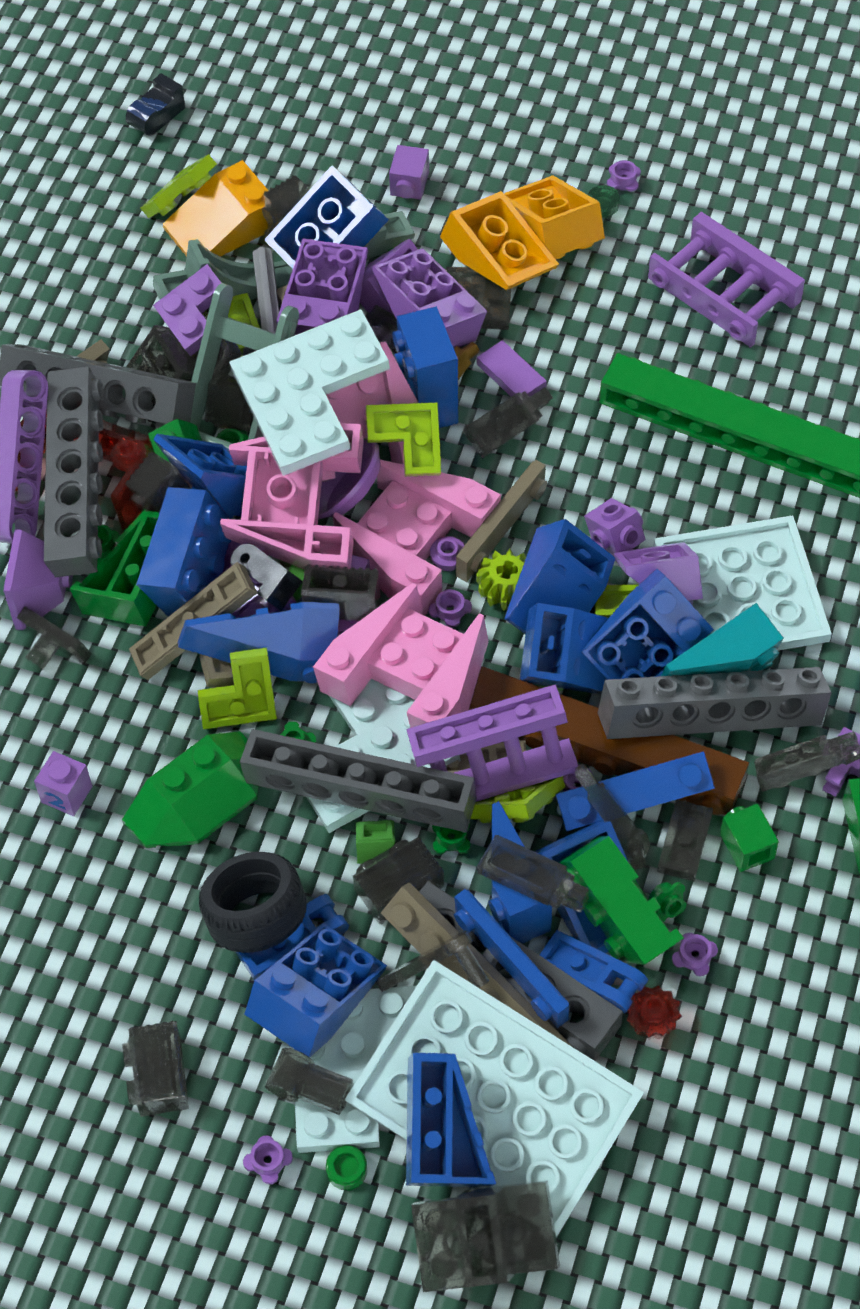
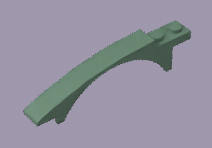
[153,211,415,300]

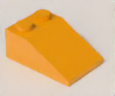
[163,160,279,257]
[504,175,605,260]
[440,191,559,290]

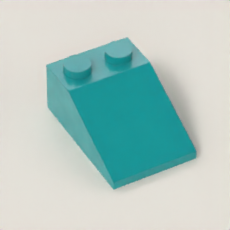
[661,603,784,676]

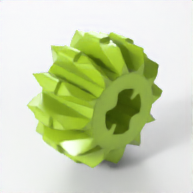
[476,548,526,611]

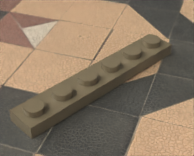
[381,882,574,1048]

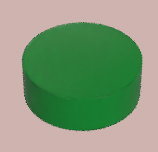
[326,1146,367,1190]

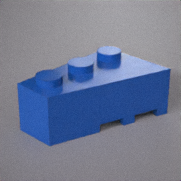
[406,1053,496,1187]

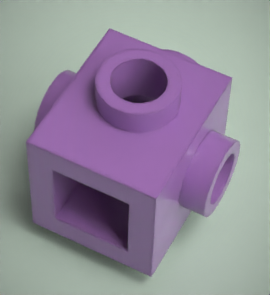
[584,498,646,556]

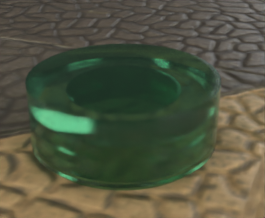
[588,185,620,217]

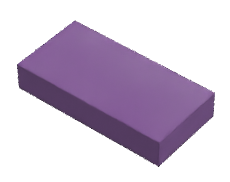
[477,340,547,406]

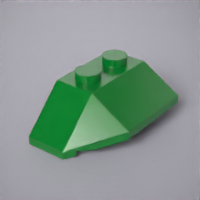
[122,731,260,848]

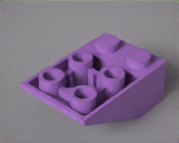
[276,239,368,336]
[372,248,487,348]

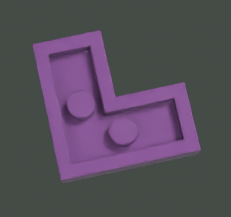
[153,264,221,356]

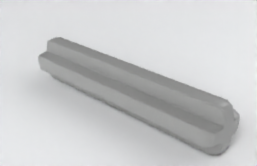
[253,247,279,333]

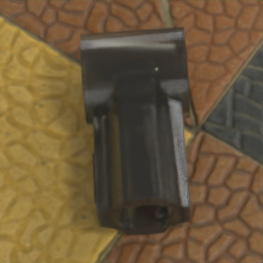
[265,1047,354,1115]

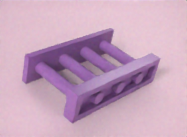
[648,212,805,348]
[406,684,580,802]

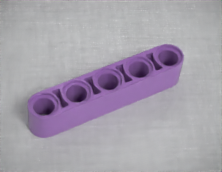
[0,370,48,544]

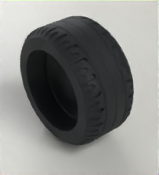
[199,852,307,953]

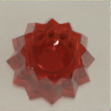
[627,985,682,1040]

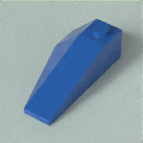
[178,602,340,683]

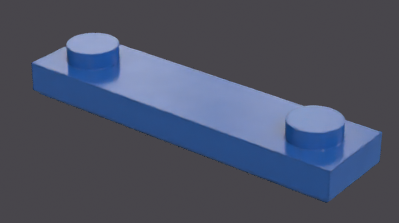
[556,751,715,831]
[454,889,569,1029]

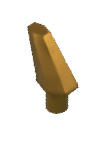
[454,342,479,380]

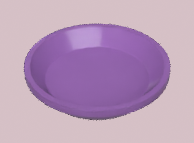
[318,439,381,519]

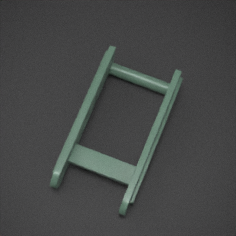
[190,283,299,449]

